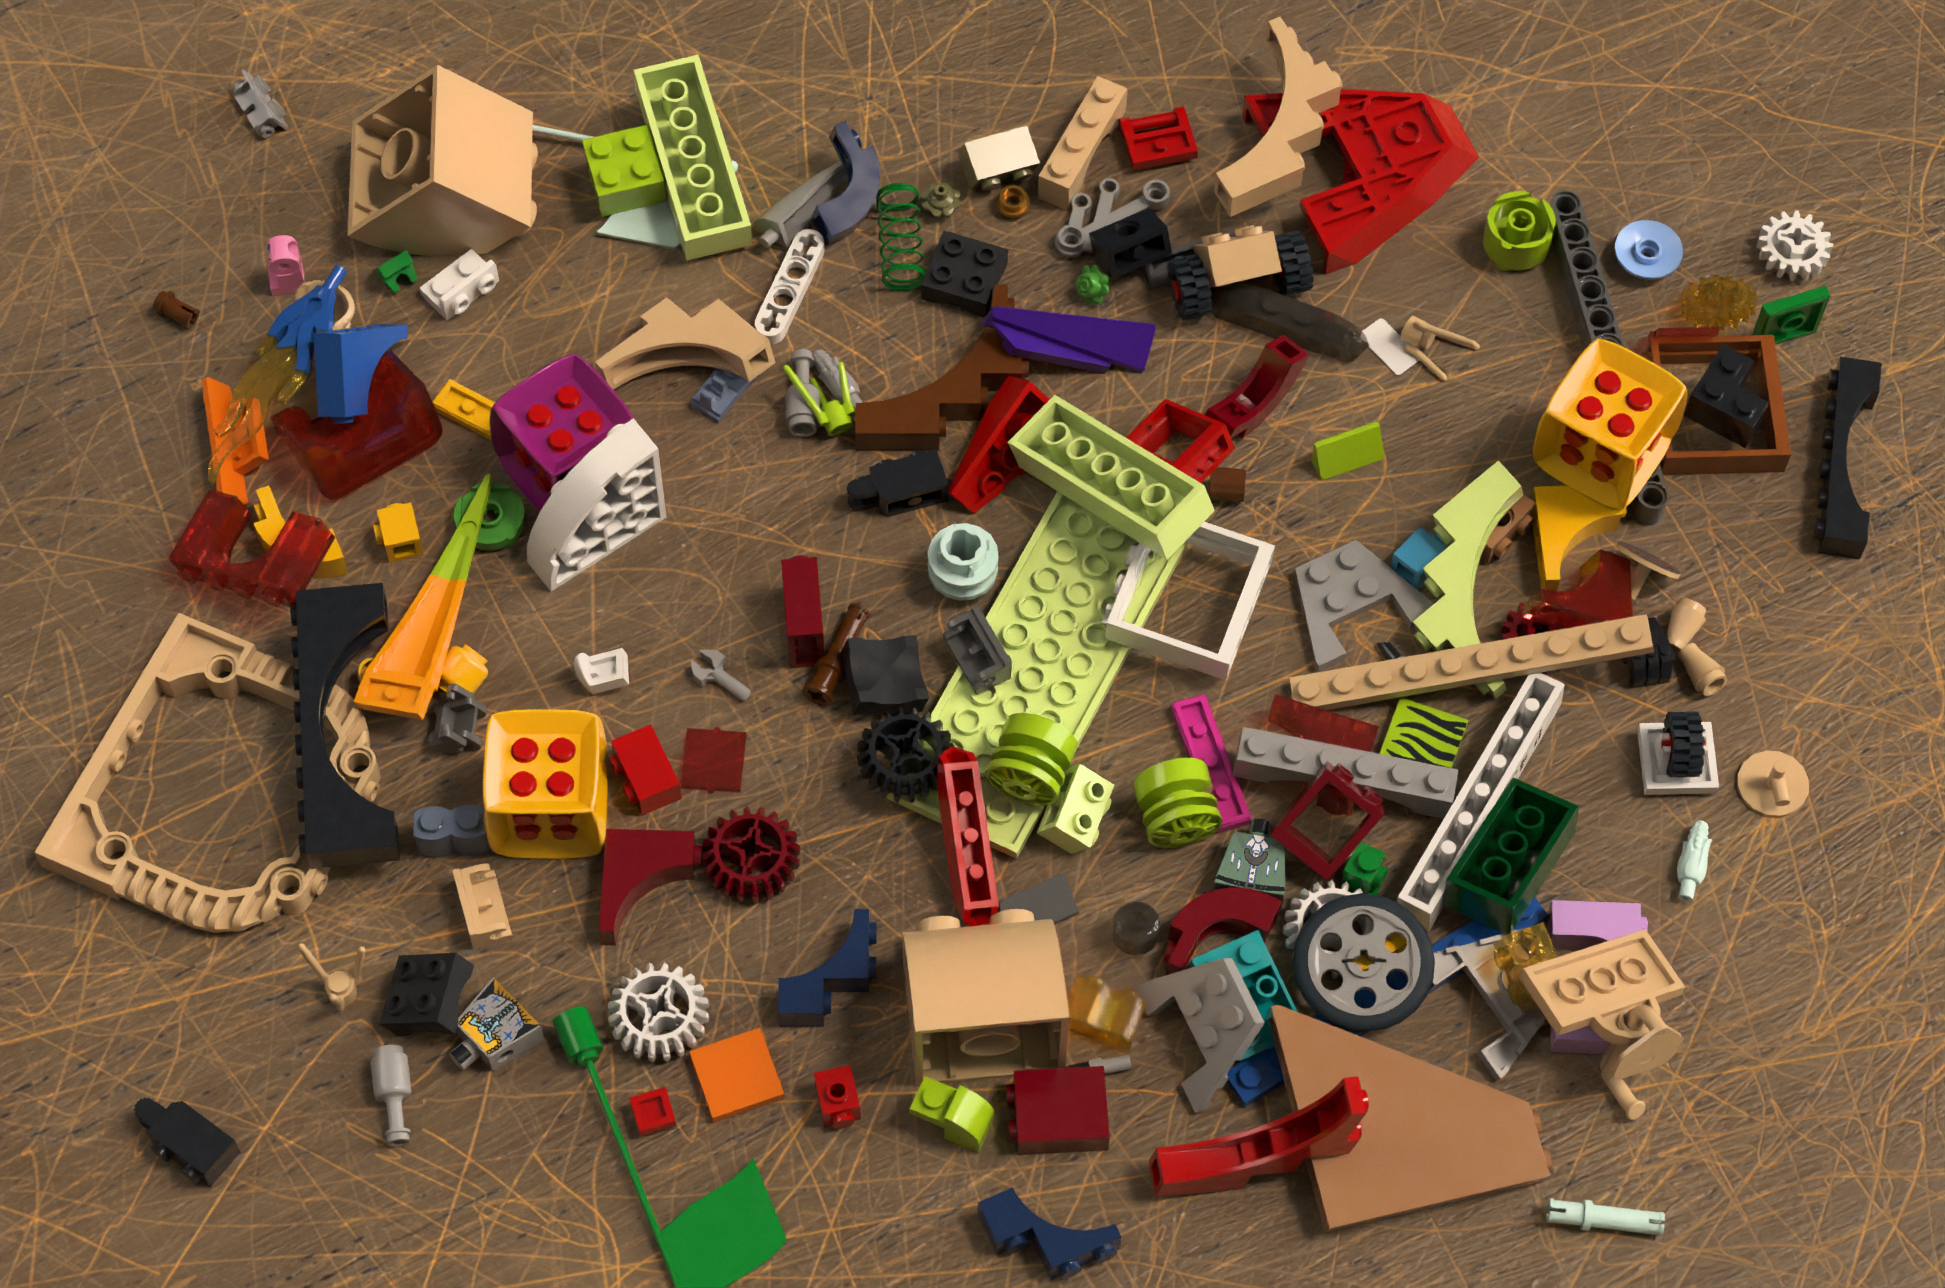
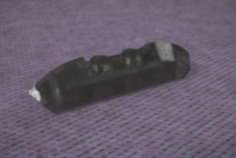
[1210,282,1369,363]

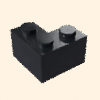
[1684,344,1769,448]

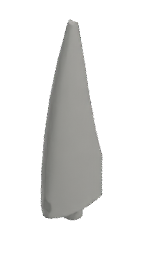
[754,160,847,248]

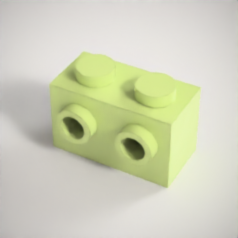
[1037,764,1114,854]

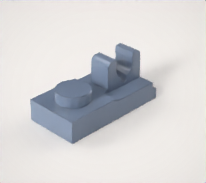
[690,368,756,423]

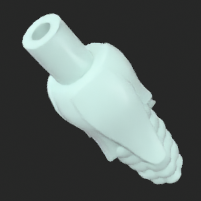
[1677,820,1712,902]

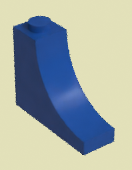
[313,324,408,423]

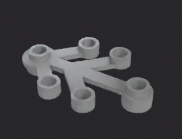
[1054,178,1170,258]

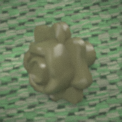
[921,182,961,218]

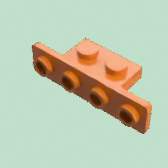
[201,377,269,507]

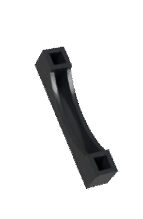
[1814,357,1882,559]

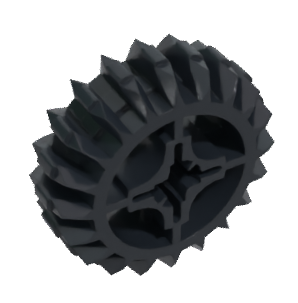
[857,707,955,803]

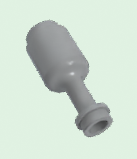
[785,349,820,437]
[370,1045,412,1147]

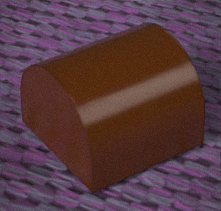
[1208,467,1246,502]

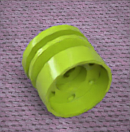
[985,713,1078,806]
[1133,758,1223,848]

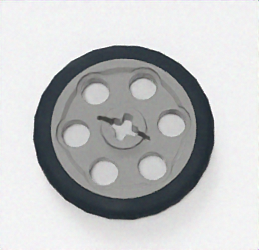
[1293,893,1435,1032]

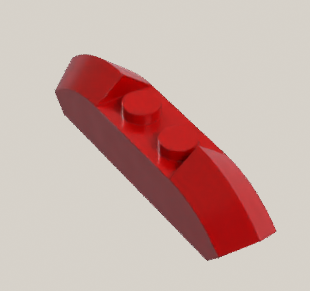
[937,746,999,926]

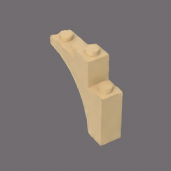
[595,297,776,390]

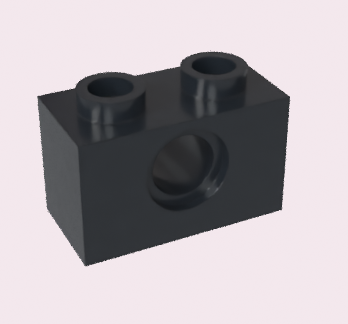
[1089,208,1172,279]

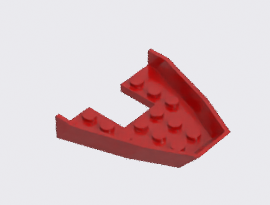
[1242,89,1479,274]

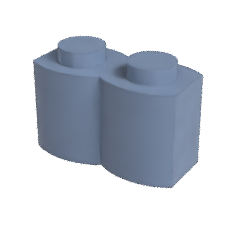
[413,805,492,858]

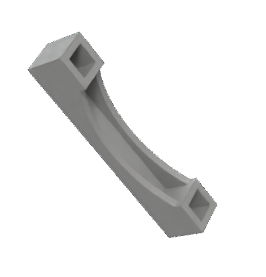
[1232,727,1458,819]

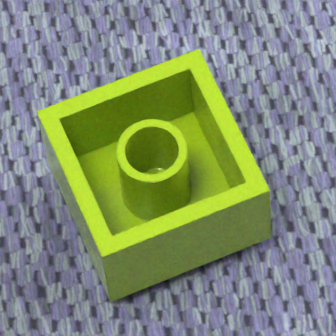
[582,124,667,217]

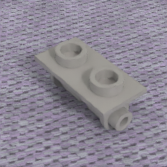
[233,69,289,138]

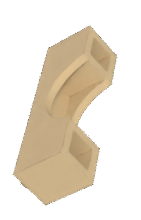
[1038,76,1128,211]

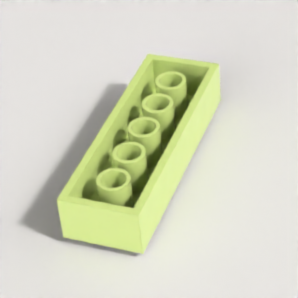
[633,55,752,261]
[1008,395,1215,560]

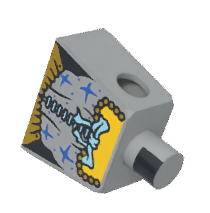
[449,978,544,1070]

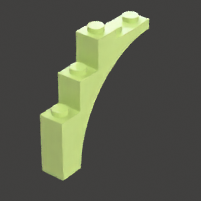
[1413,460,1523,699]

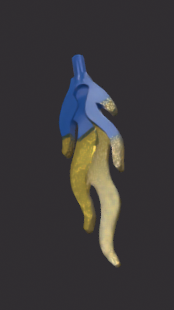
[208,265,347,484]

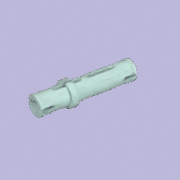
[1546,1198,1665,1236]

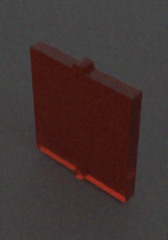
[1648,327,1719,342]
[681,727,747,794]

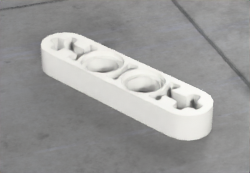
[755,229,824,345]

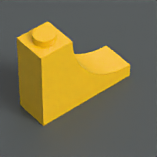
[1531,485,1626,596]

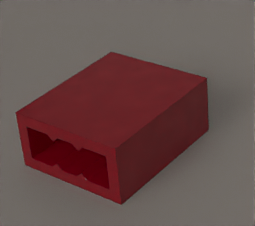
[1006,1066,1110,1155]

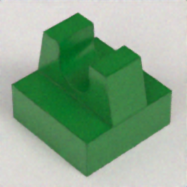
[372,250,418,294]

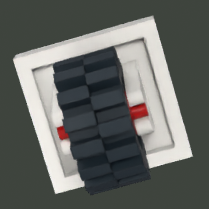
[1637,711,1719,795]

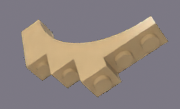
[1214,17,1343,217]

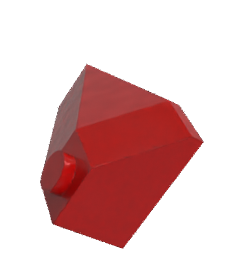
[947,376,1050,513]

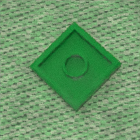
[1752,285,1831,345]

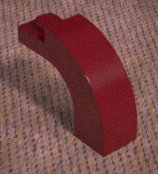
[1205,335,1310,439]
[1163,888,1282,975]

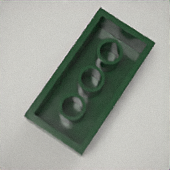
[1443,777,1579,936]

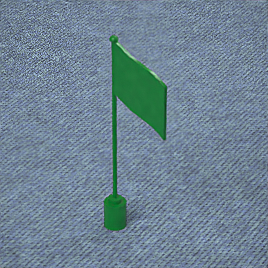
[552,1006,787,1288]

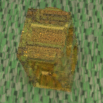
[1493,922,1558,1014]

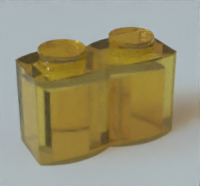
[1067,976,1147,1051]

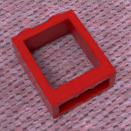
[1127,399,1235,483]

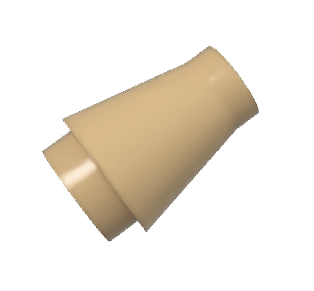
[1666,598,1706,653]
[1678,643,1727,696]

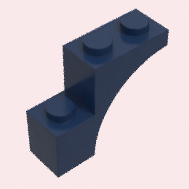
[778,909,877,1027]
[977,1187,1122,1280]

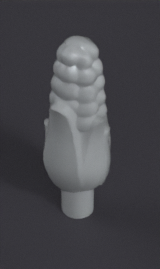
[813,349,863,409]

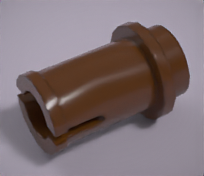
[153,291,200,329]

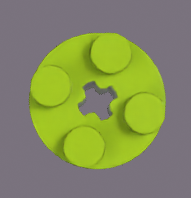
[1483,191,1556,271]

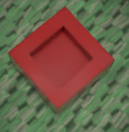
[629,1087,677,1137]

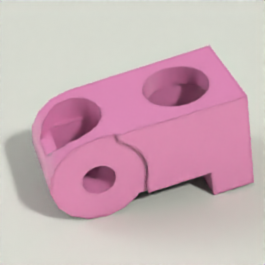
[266,235,305,296]

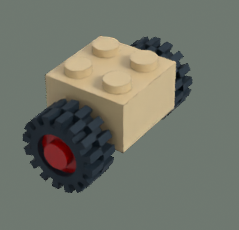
[1168,225,1314,320]

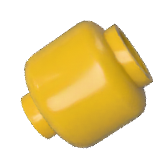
[439,644,489,694]

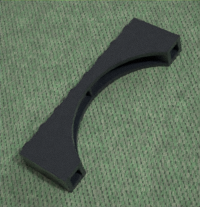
[290,583,400,869]

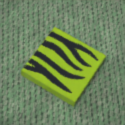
[1379,697,1469,768]

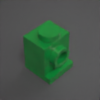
[1340,841,1389,895]

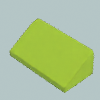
[1311,421,1384,480]

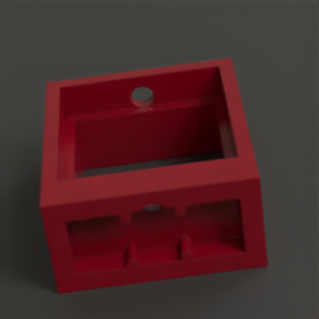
[781,555,825,668]
[1270,761,1384,881]

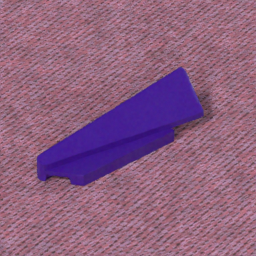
[982,306,1156,374]

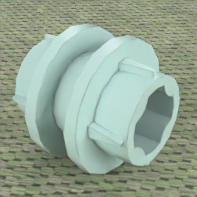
[928,523,999,601]

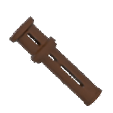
[802,603,870,706]

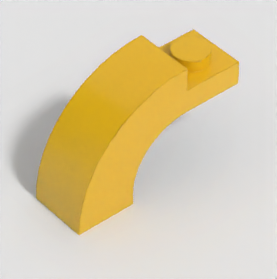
[253,485,348,578]

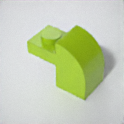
[909,1076,994,1153]

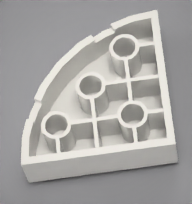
[527,418,667,592]

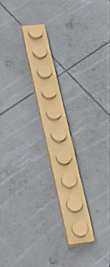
[1289,614,1654,715]

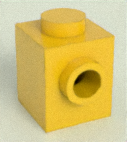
[373,502,424,563]

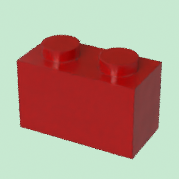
[608,724,682,816]

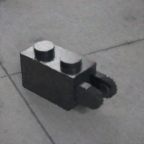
[847,449,949,517]
[134,1097,240,1187]

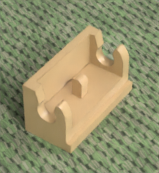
[452,864,513,950]

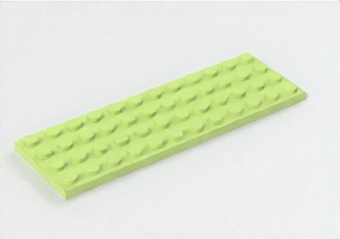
[887,491,1188,859]

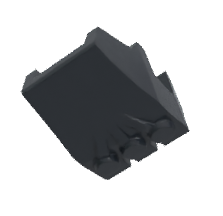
[1623,617,1674,688]

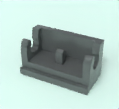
[943,606,1012,695]

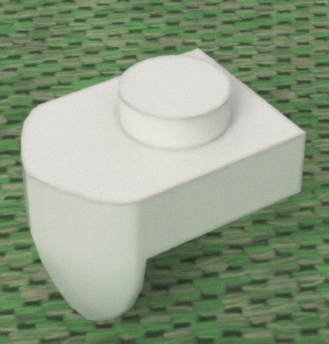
[574,648,629,694]

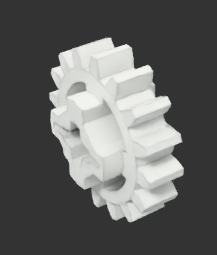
[1756,211,1833,281]

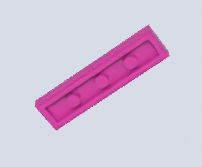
[1170,694,1252,834]

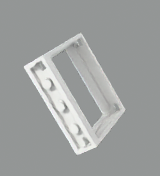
[1101,522,1275,680]

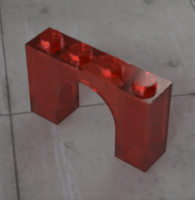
[168,489,335,607]

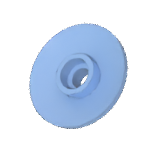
[1615,220,1683,280]

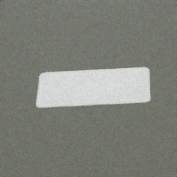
[1358,318,1420,375]

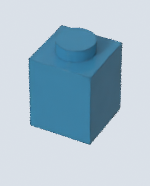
[1390,527,1448,590]

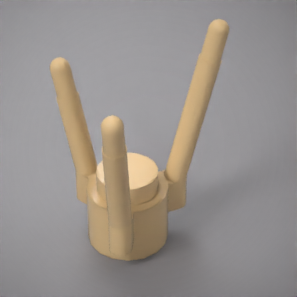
[1400,316,1480,381]
[298,943,365,1011]

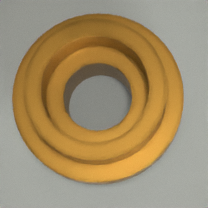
[996,185,1030,218]

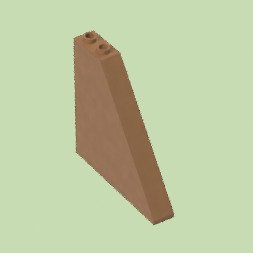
[1266,1005,1552,1234]

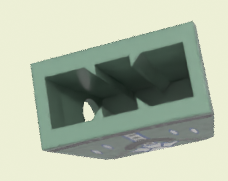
[1214,819,1285,910]

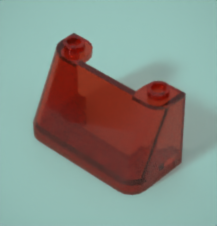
[270,350,443,500]

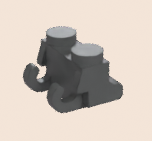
[428,684,487,754]

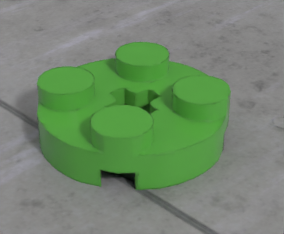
[454,482,526,550]

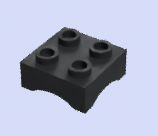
[921,230,1008,318]
[841,635,929,715]
[379,953,474,1036]

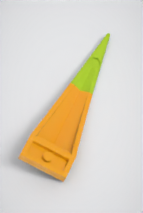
[353,473,493,720]

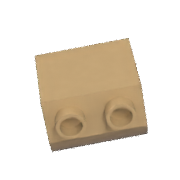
[348,65,538,256]
[903,909,1069,1086]

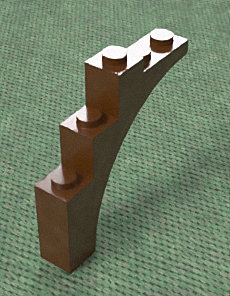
[855,285,1029,451]

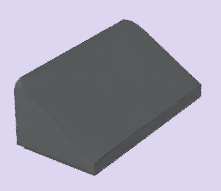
[998,873,1079,924]

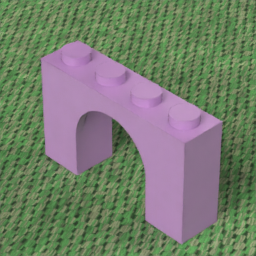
[1547,900,1648,1054]

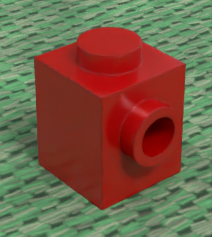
[814,1065,861,1129]

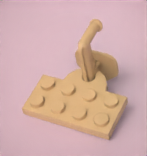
[1519,929,1685,1120]

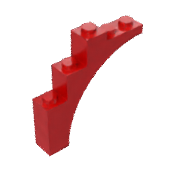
[1148,1076,1369,1197]

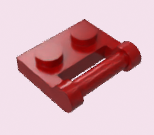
[1118,106,1198,171]

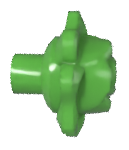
[1076,265,1110,305]

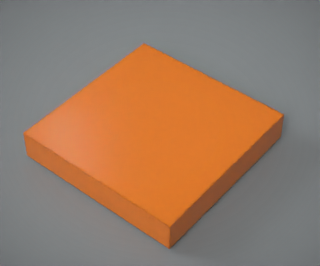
[689,1027,785,1123]

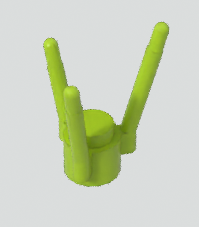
[783,362,855,436]

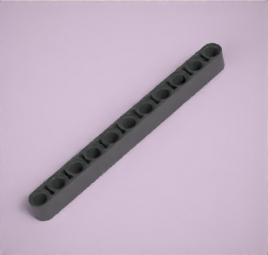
[1550,190,1669,525]

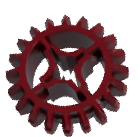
[701,806,801,904]

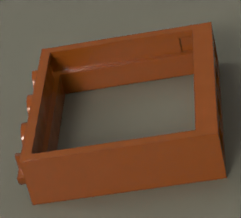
[1641,335,1791,475]

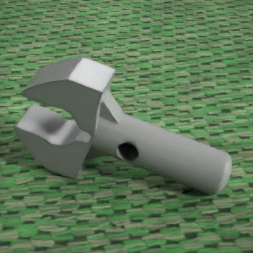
[691,649,751,701]

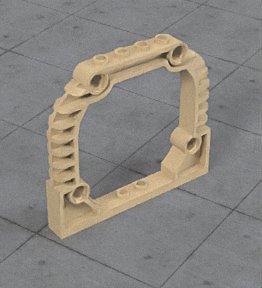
[34,613,381,933]

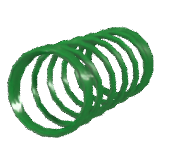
[876,183,925,291]

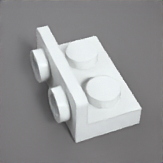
[419,249,499,320]

